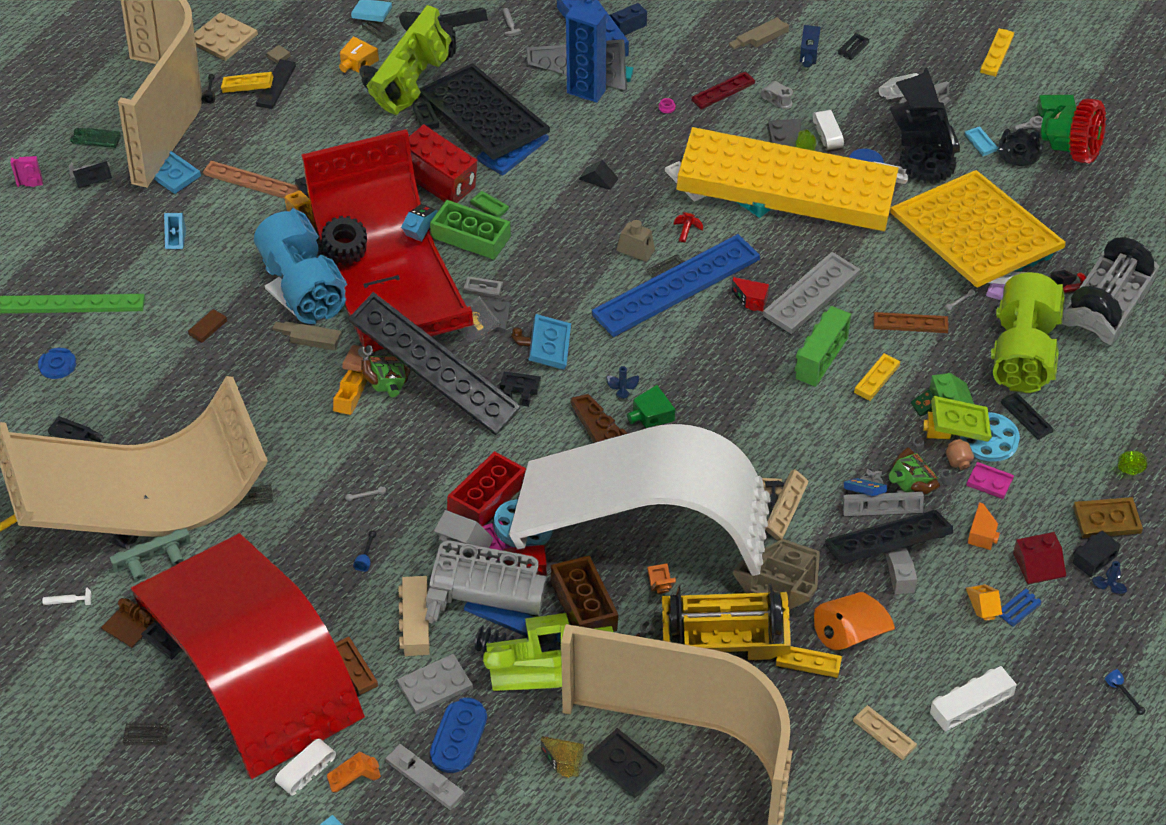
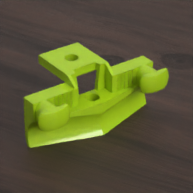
[483,613,613,691]

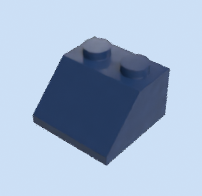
[609,3,647,36]

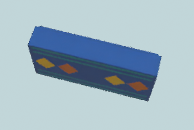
[844,478,887,496]

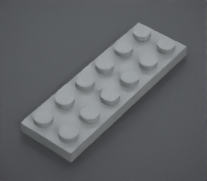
[763,252,860,334]

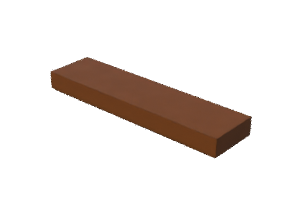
[873,312,948,333]

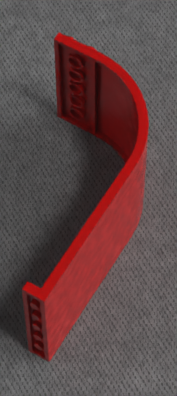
[301,129,474,352]
[131,533,365,779]

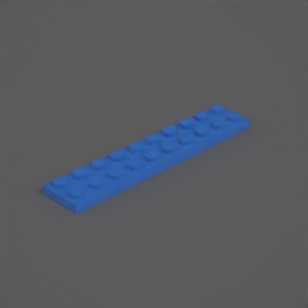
[592,234,760,337]

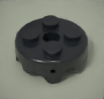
[998,128,1043,166]

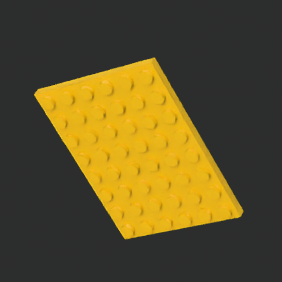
[890,170,1065,288]

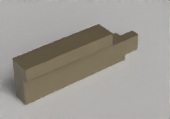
[729,17,789,49]
[273,321,342,351]

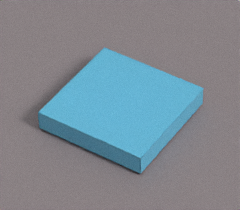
[351,0,392,22]

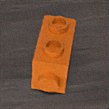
[647,563,676,594]
[327,752,381,793]

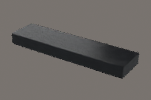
[256,59,296,109]

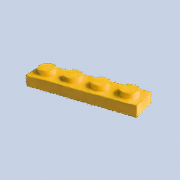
[980,28,1015,77]

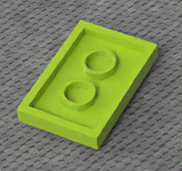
[931,396,992,442]

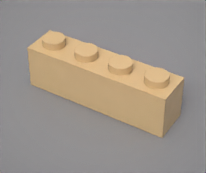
[399,576,430,656]

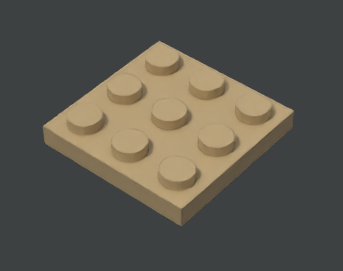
[194,12,258,61]

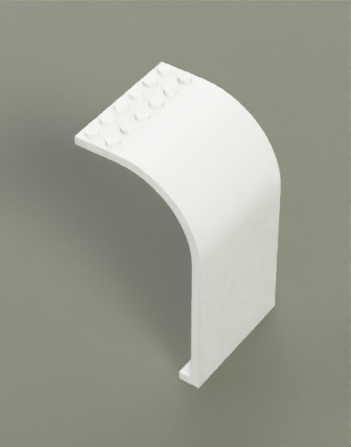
[509,424,770,576]

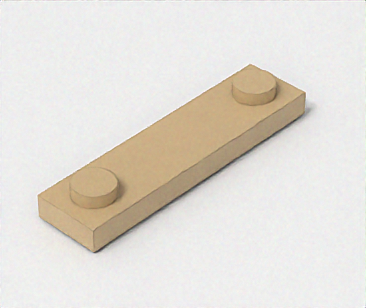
[765,469,809,541]

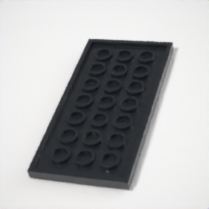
[419,63,550,160]

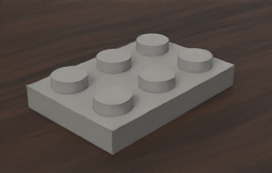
[397,654,473,714]

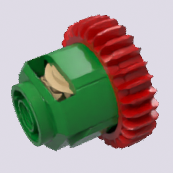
[1041,99,1106,163]

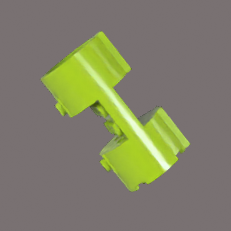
[991,272,1065,393]

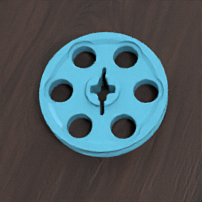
[960,412,1020,462]
[493,499,552,547]

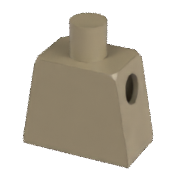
[616,220,655,262]

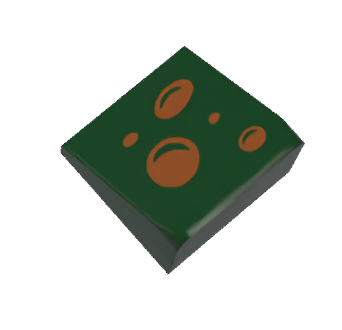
[911,390,934,417]

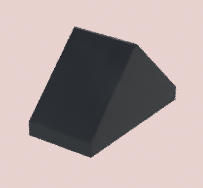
[579,160,618,190]

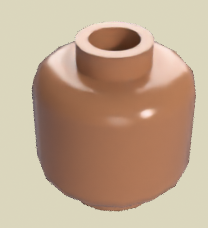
[945,439,974,470]

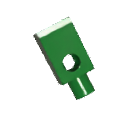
[627,385,676,429]

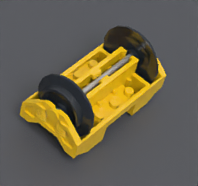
[662,583,791,660]

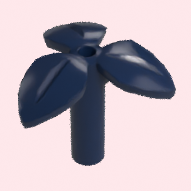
[606,366,639,398]
[1092,561,1127,594]

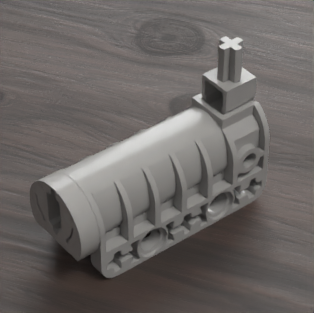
[425,541,546,623]

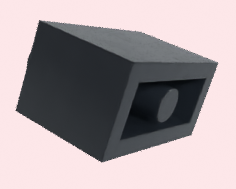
[1073,531,1121,578]

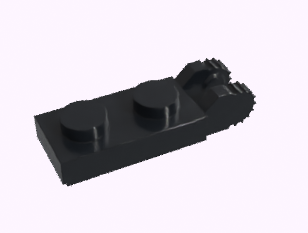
[48,416,104,442]

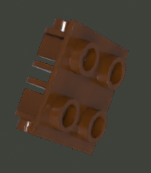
[101,598,156,648]

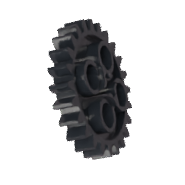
[899,140,957,184]

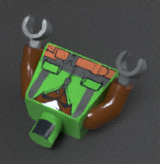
[358,345,411,397]
[889,436,952,495]

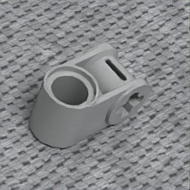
[761,81,793,109]

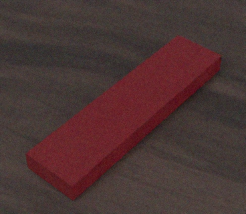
[691,71,755,110]

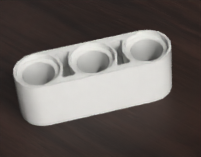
[879,73,919,100]
[813,110,844,150]
[275,739,336,796]

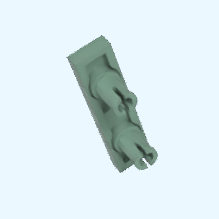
[110,528,191,582]

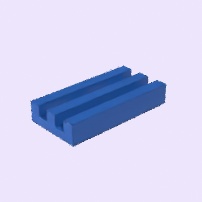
[999,589,1041,627]

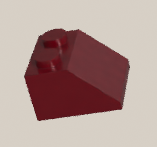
[1013,532,1066,585]

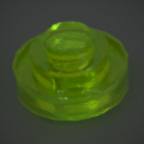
[796,129,817,151]
[1118,451,1147,475]

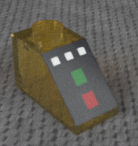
[541,736,584,777]

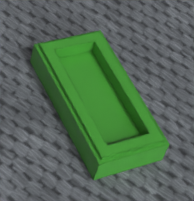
[470,191,509,218]

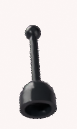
[201,74,215,104]

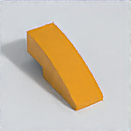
[333,370,367,415]

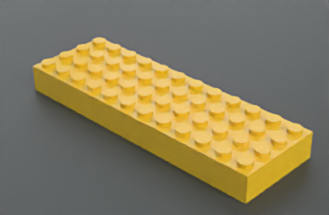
[676,127,899,231]

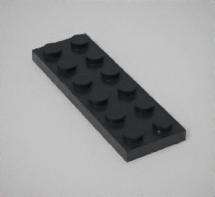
[825,510,953,564]

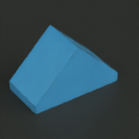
[164,213,186,249]

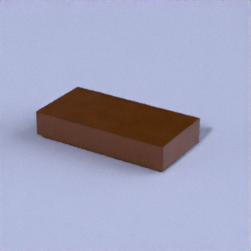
[188,309,227,343]

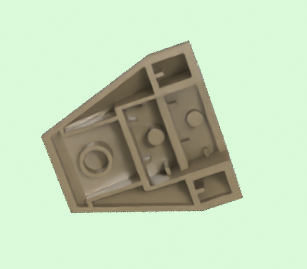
[733,539,820,610]

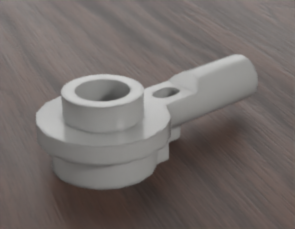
[1013,116,1043,132]

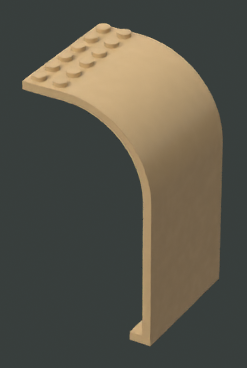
[118,0,202,188]
[0,376,268,537]
[561,624,792,825]

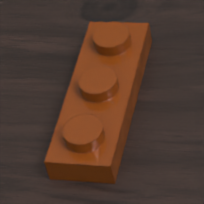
[335,637,378,695]

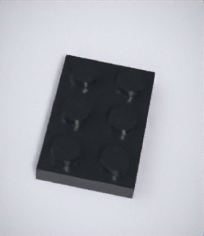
[587,728,665,798]

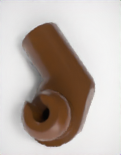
[511,327,531,347]

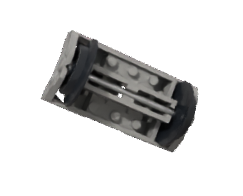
[1062,237,1159,345]

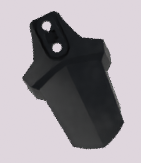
[890,67,960,159]

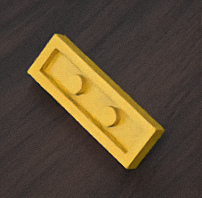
[221,72,273,93]
[854,353,900,401]
[776,646,842,678]

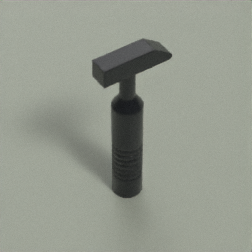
[765,480,784,512]

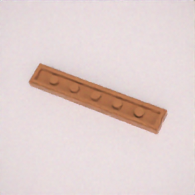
[203,161,299,198]

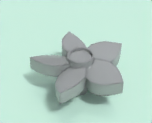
[860,469,883,484]

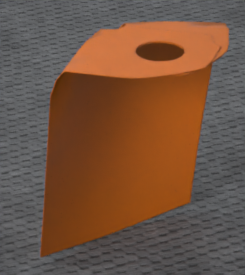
[814,592,895,650]

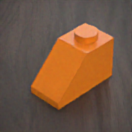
[967,502,1000,550]

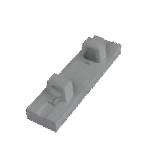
[843,490,924,516]
[385,744,465,810]

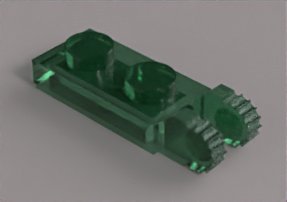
[70,128,121,148]

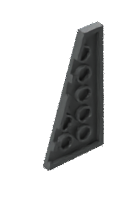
[527,39,627,90]

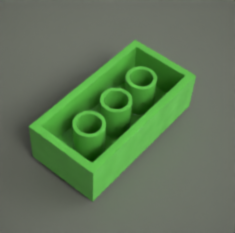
[430,200,511,260]
[794,306,851,387]

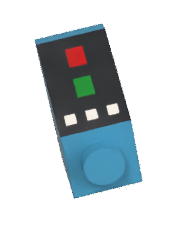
[401,204,437,242]

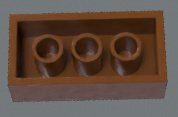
[550,555,619,632]

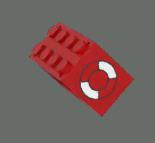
[409,125,478,203]

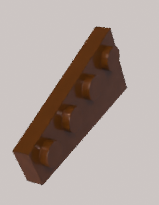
[570,394,627,443]

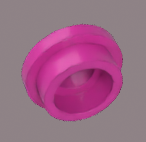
[659,98,676,113]

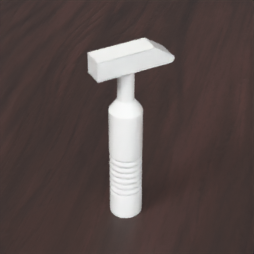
[43,588,91,605]

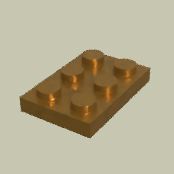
[1073,497,1143,538]

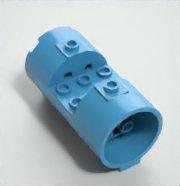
[254,208,347,324]

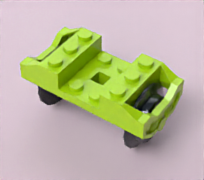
[359,5,452,115]

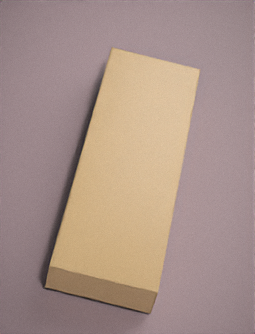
[853,705,917,760]

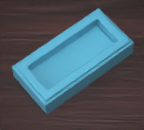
[964,126,998,156]

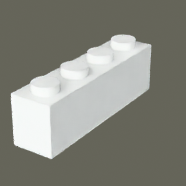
[930,666,1017,732]

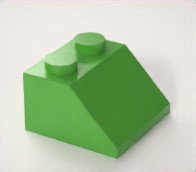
[930,373,974,404]

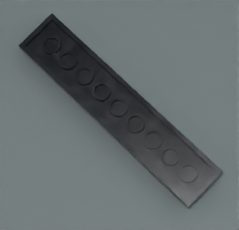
[349,292,520,435]

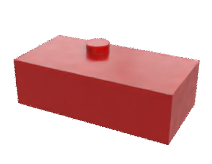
[447,451,526,526]

